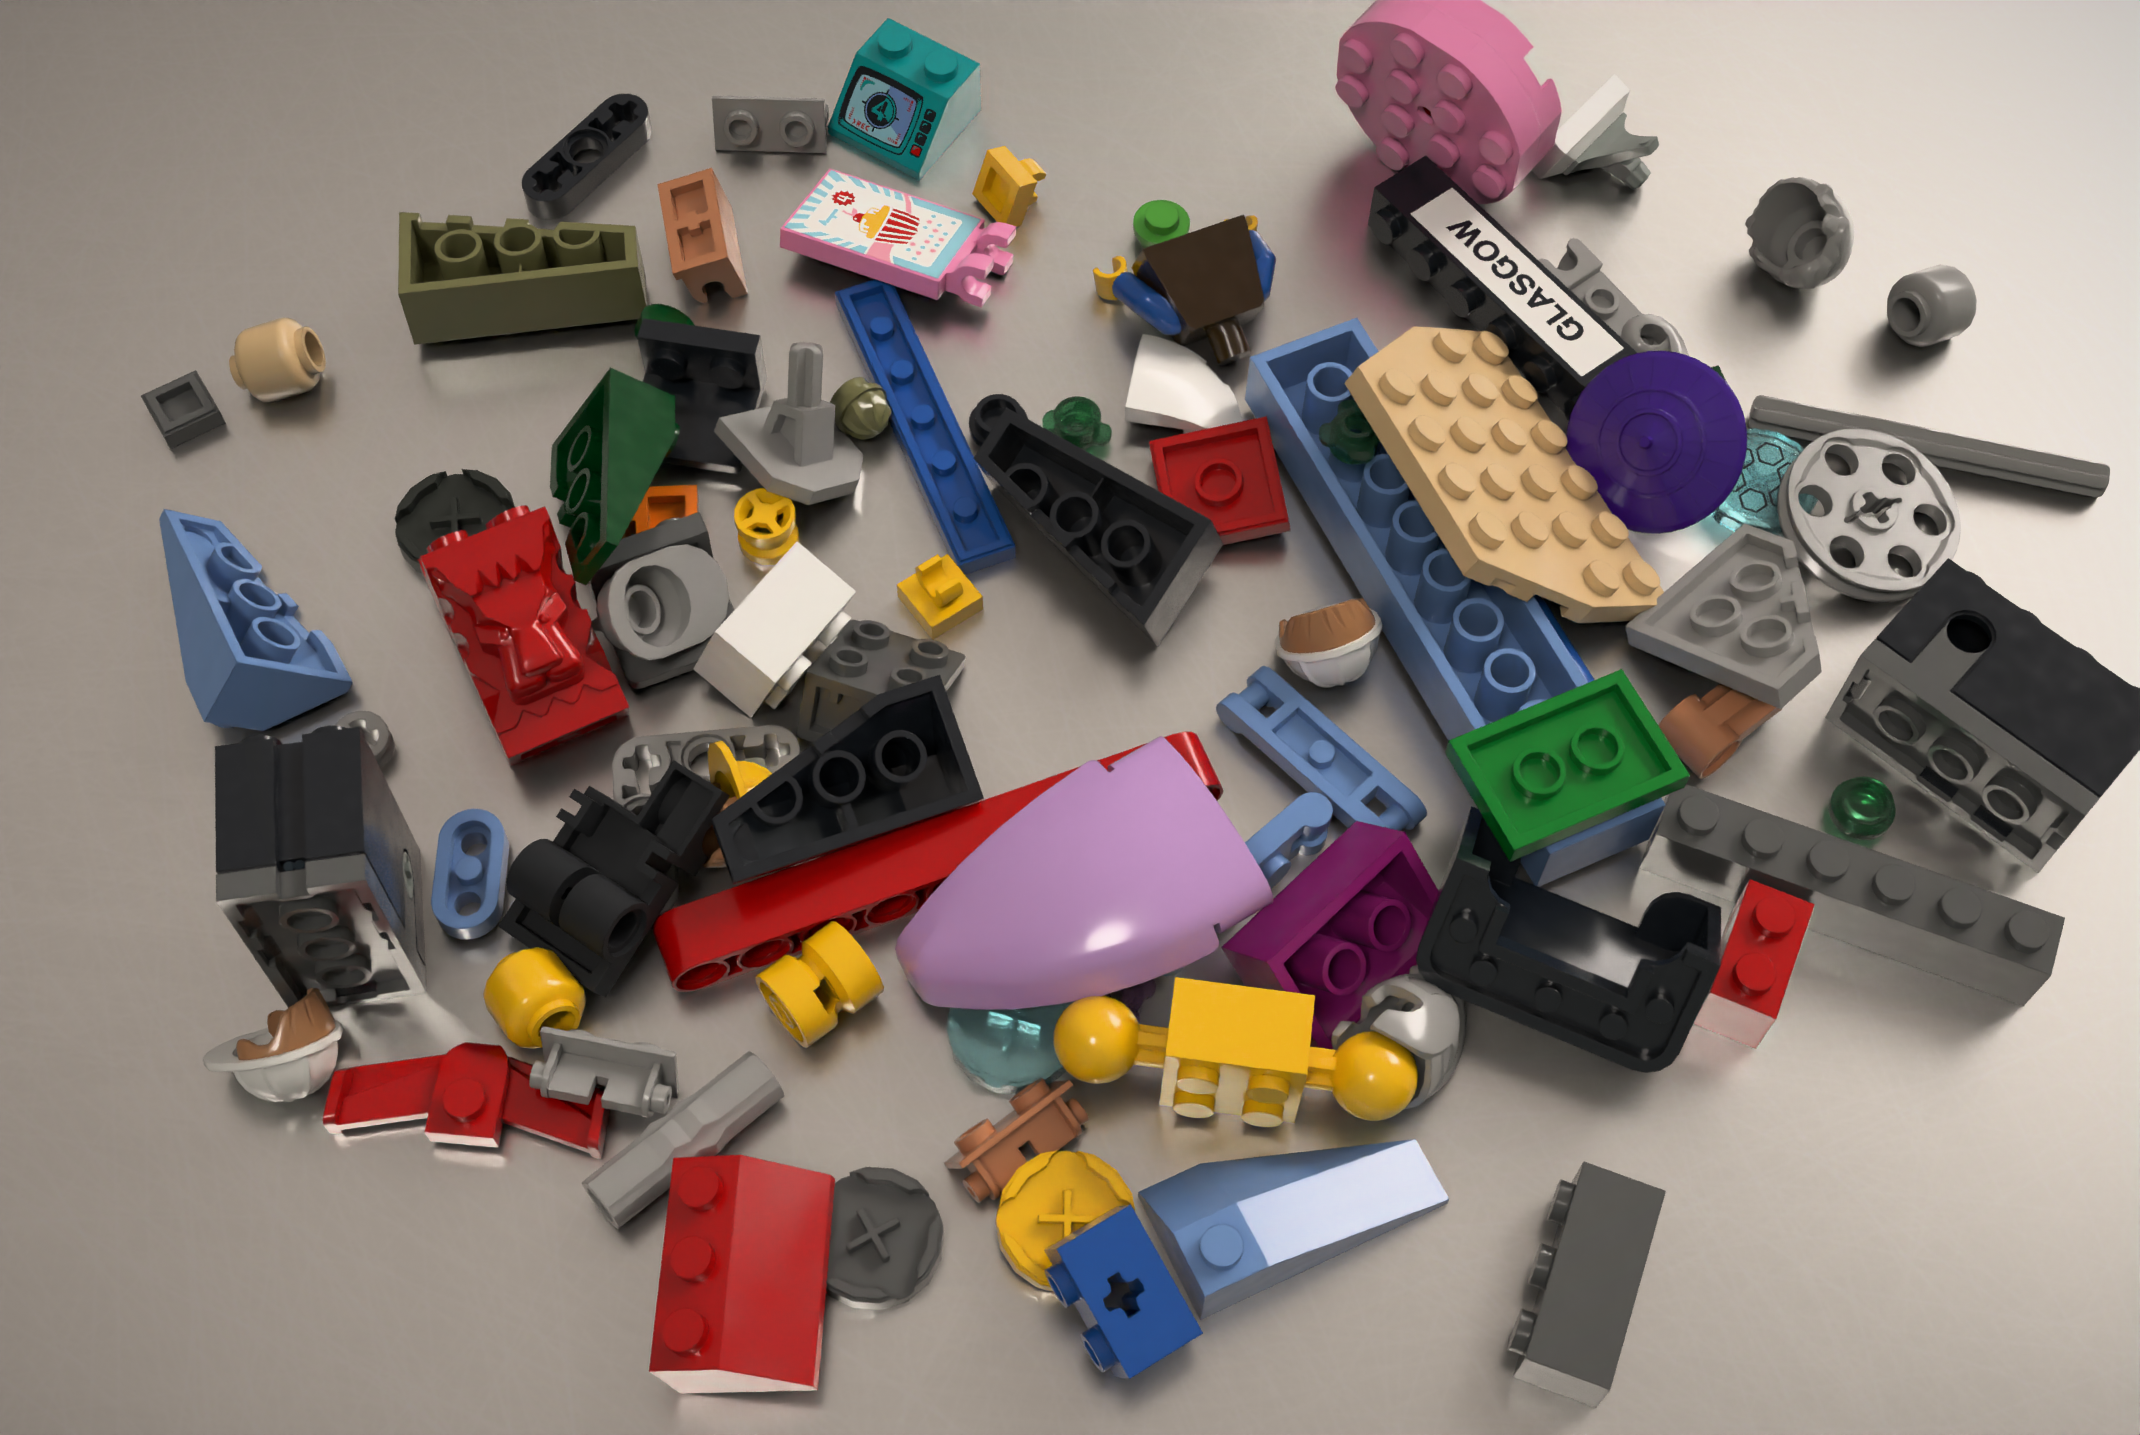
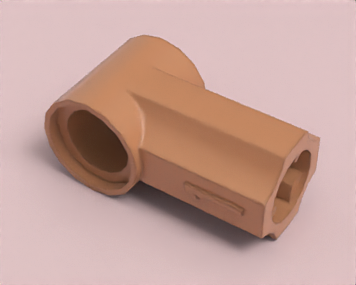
[1658,684,1782,779]

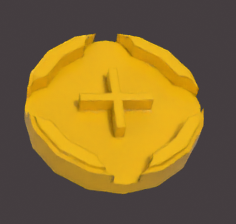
[995,1150,1135,1291]

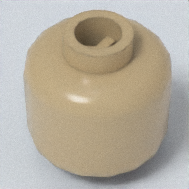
[229,318,326,403]

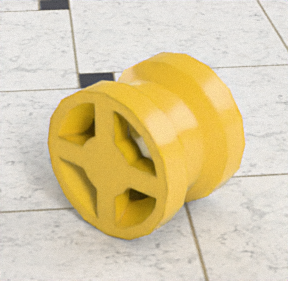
[734,488,799,565]

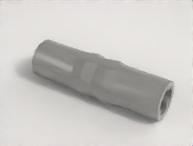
[582,1051,784,1229]

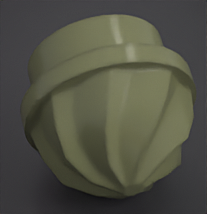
[830,377,892,440]

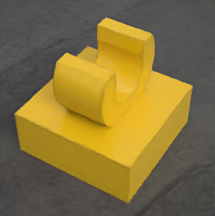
[972,146,1046,227]
[897,554,983,640]

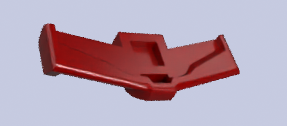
[323,1042,611,1159]

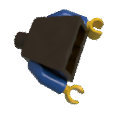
[1093,214,1276,366]

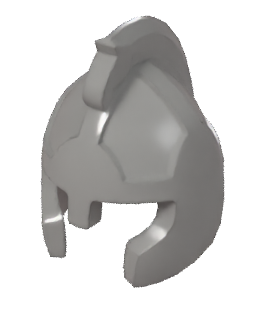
[1331,965,1466,1109]

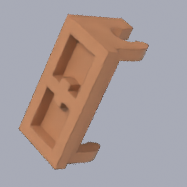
[657,168,748,303]

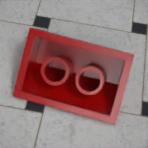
[649,1155,835,1394]

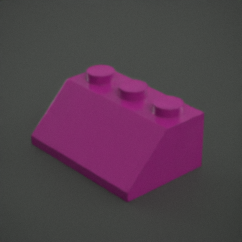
[1221,821,1439,1049]

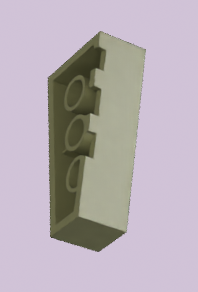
[398,212,648,345]

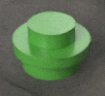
[1133,200,1190,248]

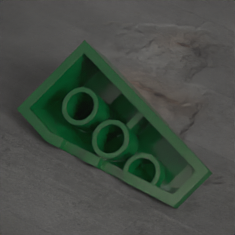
[550,367,680,585]

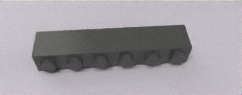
[1639,784,2065,1006]

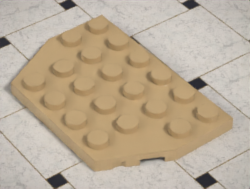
[1344,326,1664,623]

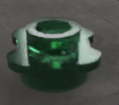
[1042,396,1112,450]
[1318,400,1380,465]

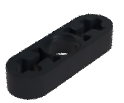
[522,94,652,220]

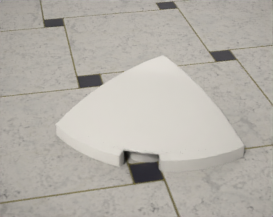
[1125,334,1242,434]

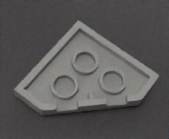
[1625,523,1822,709]

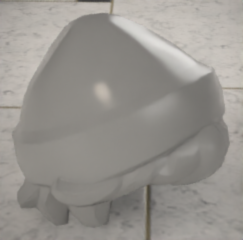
[1745,177,1854,289]

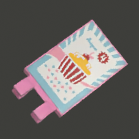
[780,169,1016,308]

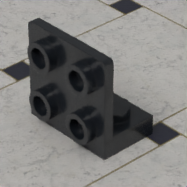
[637,318,767,474]

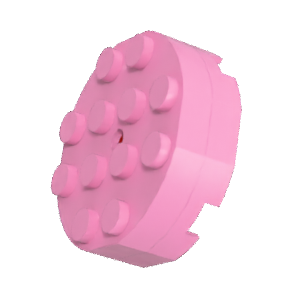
[1335,0,1562,204]

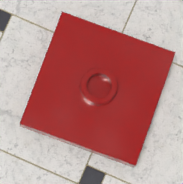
[1149,416,1291,545]

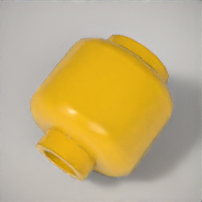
[483,947,586,1049]

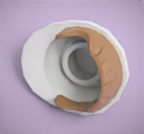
[1275,598,1383,688]
[203,988,343,1102]

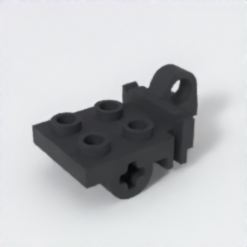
[498,760,730,998]

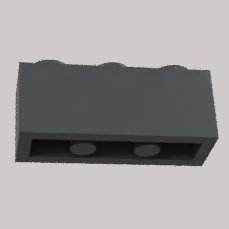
[1508,1161,1666,1408]

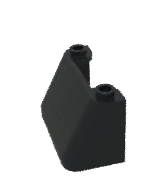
[1416,806,1721,1073]

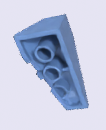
[159,509,353,731]
[1138,1139,1449,1320]

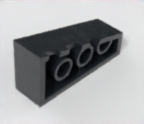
[974,407,1223,647]

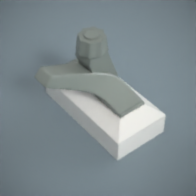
[1532,74,1659,191]

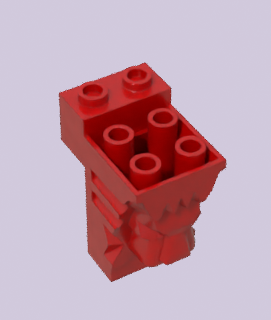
[418,505,630,766]

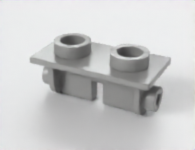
[712,96,829,153]
[529,1026,679,1118]

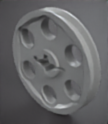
[1777,429,1961,602]

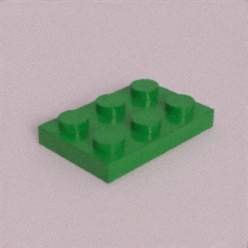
[1445,669,1690,862]

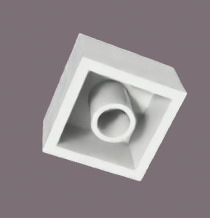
[693,541,856,718]

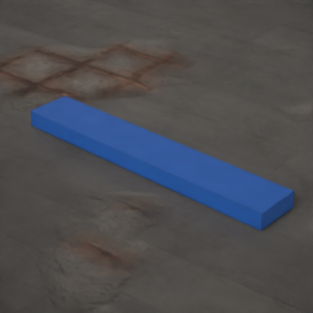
[835,279,1016,575]

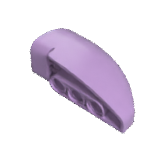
[895,736,1274,1010]

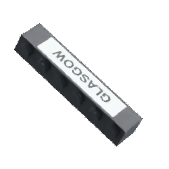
[1368,156,1637,422]

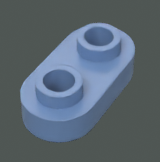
[431,809,509,940]

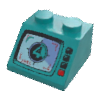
[828,18,981,181]

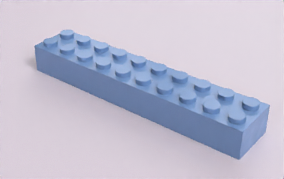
[1245,318,1665,887]

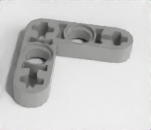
[612,725,801,917]

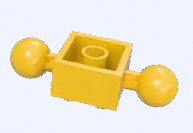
[1053,977,1418,1127]

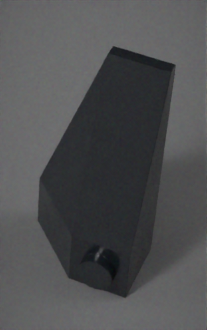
[711,675,984,884]

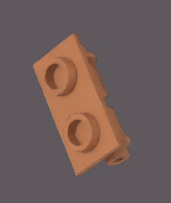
[944,1078,1089,1203]

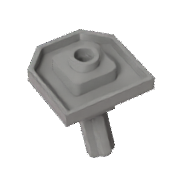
[714,342,864,505]

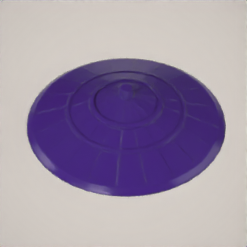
[1566,351,1747,534]

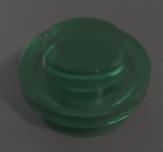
[1828,777,1896,840]

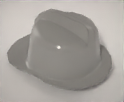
[591,544,729,661]

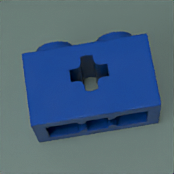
[1044,1204,1203,1379]

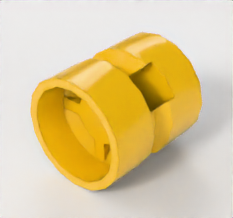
[755,921,884,1048]

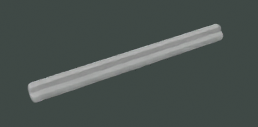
[1749,395,2110,498]

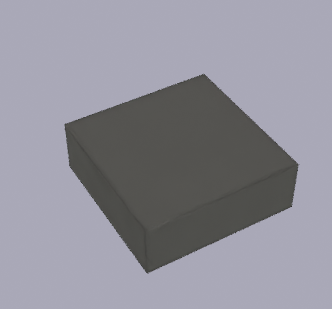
[141,370,225,449]

